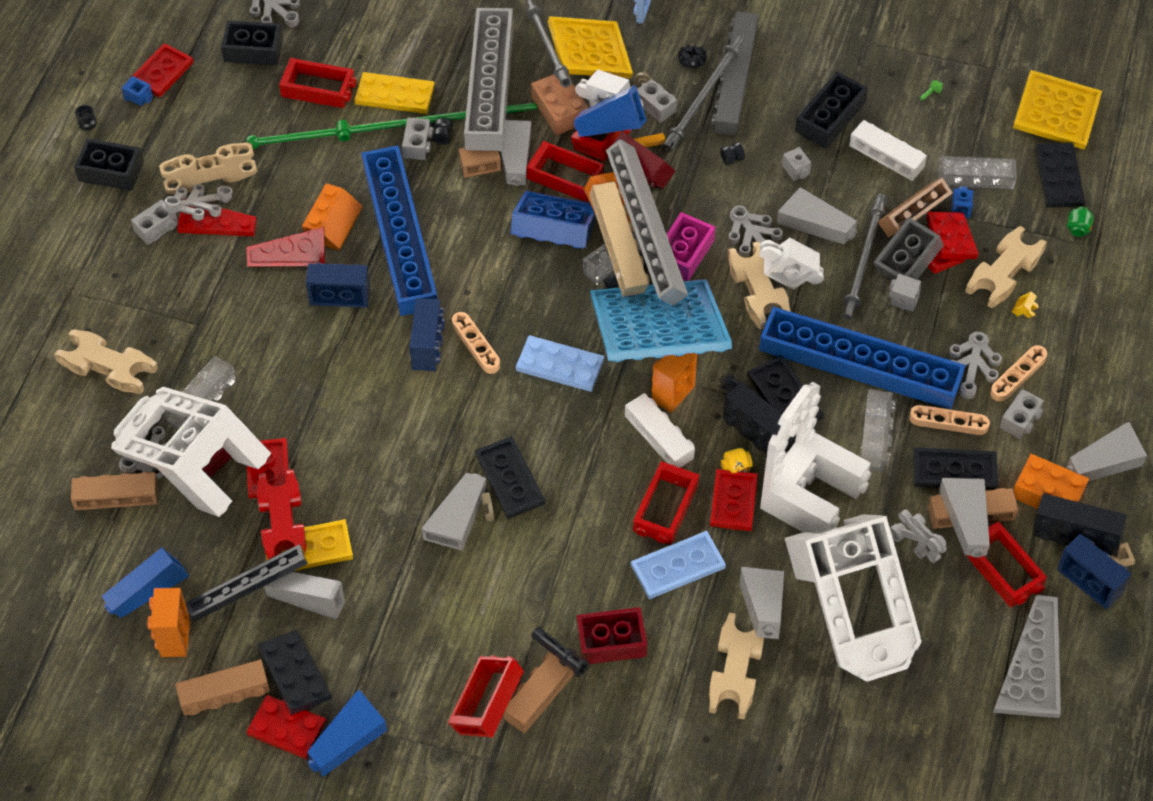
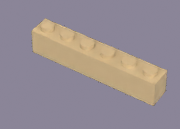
[590,182,650,297]

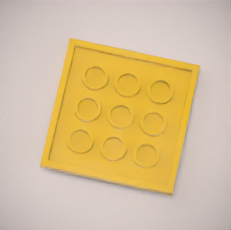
[548,16,633,78]
[1013,70,1102,150]

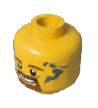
[721,448,753,473]

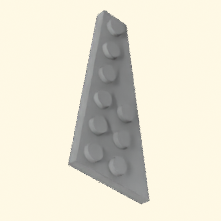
[993,595,1061,718]

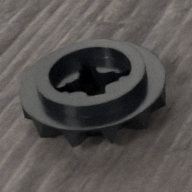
[678,44,707,68]

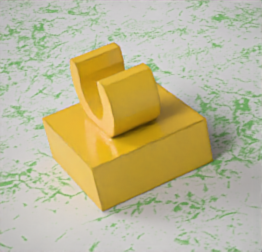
[1012,292,1039,318]

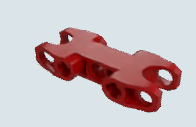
[257,469,307,560]

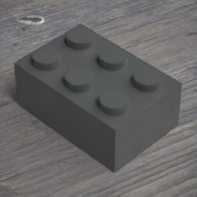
[874,217,944,280]

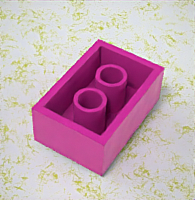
[666,212,715,281]

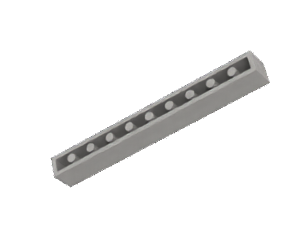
[606,139,688,306]

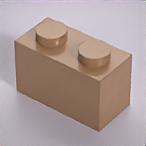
[459,148,501,178]

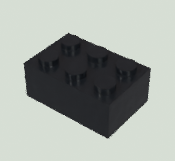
[221,20,283,65]
[74,138,144,191]

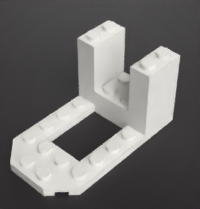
[760,382,871,534]
[111,387,271,517]
[785,514,922,681]

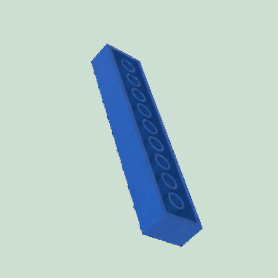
[361,146,438,316]
[759,307,965,410]

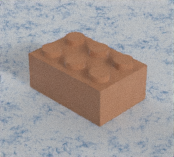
[531,75,589,136]

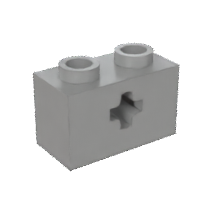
[889,274,921,312]

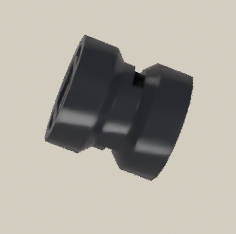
[75,104,97,131]
[432,119,453,145]
[720,142,745,165]

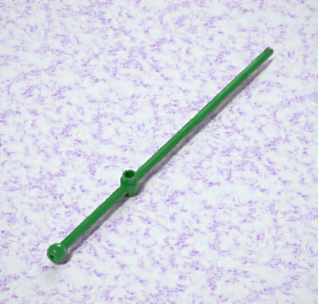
[246,103,537,150]

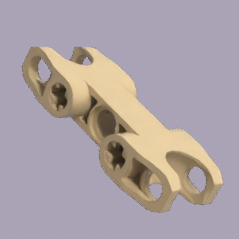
[159,143,257,195]
[965,226,1047,308]
[727,241,791,330]
[54,329,158,394]
[709,613,764,719]

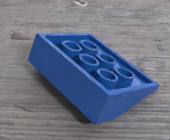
[510,191,596,248]

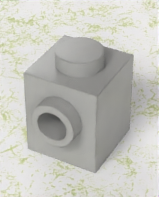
[782,147,811,181]

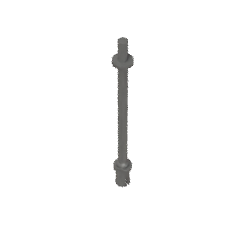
[526,0,572,88]
[662,35,745,152]
[844,194,888,319]

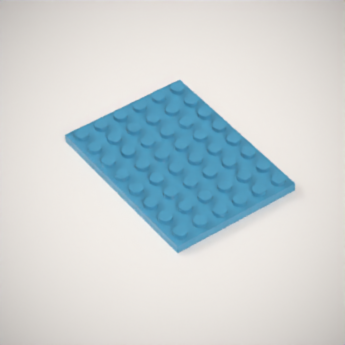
[590,279,732,362]

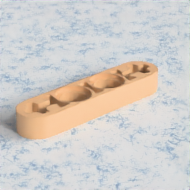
[452,312,500,374]
[990,345,1047,402]
[909,405,990,435]

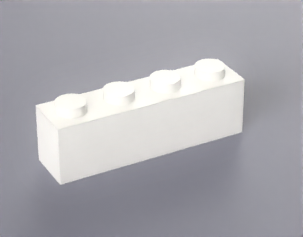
[849,120,927,181]
[625,393,695,468]

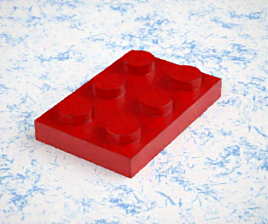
[130,43,194,97]
[925,212,979,259]
[246,438,289,499]
[710,469,758,531]
[246,695,326,760]

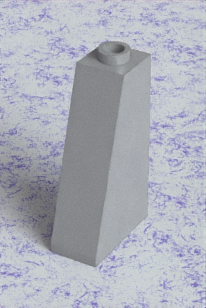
[499,120,532,186]
[777,187,857,244]
[1066,422,1147,481]
[422,473,487,551]
[939,478,990,557]
[740,567,784,639]
[264,572,345,620]

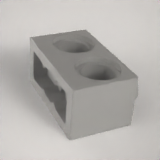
[637,79,677,123]
[402,118,434,160]
[131,200,178,245]
[999,389,1044,439]

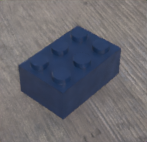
[306,263,371,308]
[409,298,445,371]
[1057,534,1131,610]

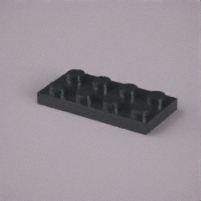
[1035,143,1085,208]
[747,355,824,422]
[474,436,545,519]
[913,447,998,491]
[257,629,332,715]

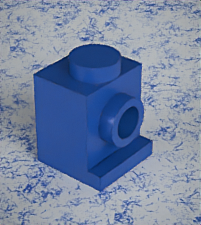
[121,76,153,106]
[951,186,973,218]

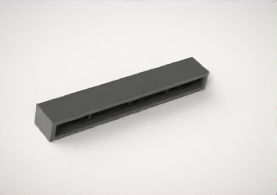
[712,11,758,136]

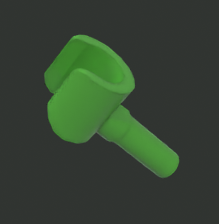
[920,80,943,101]

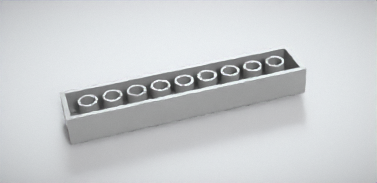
[464,8,513,151]

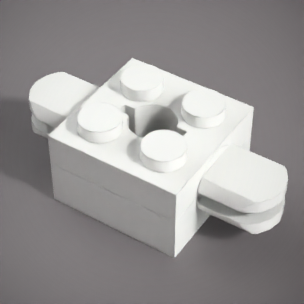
[575,70,643,107]
[759,238,824,290]

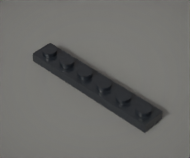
[186,544,308,622]

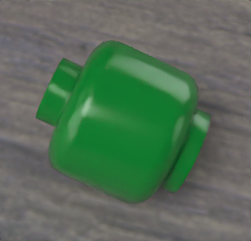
[1067,207,1094,237]

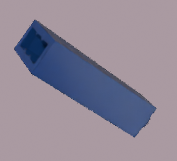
[574,86,647,137]
[101,547,190,618]
[307,690,387,777]

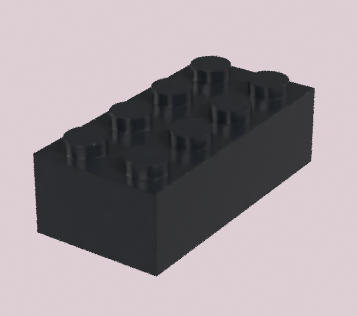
[795,71,868,149]
[723,382,796,454]
[1034,493,1127,557]

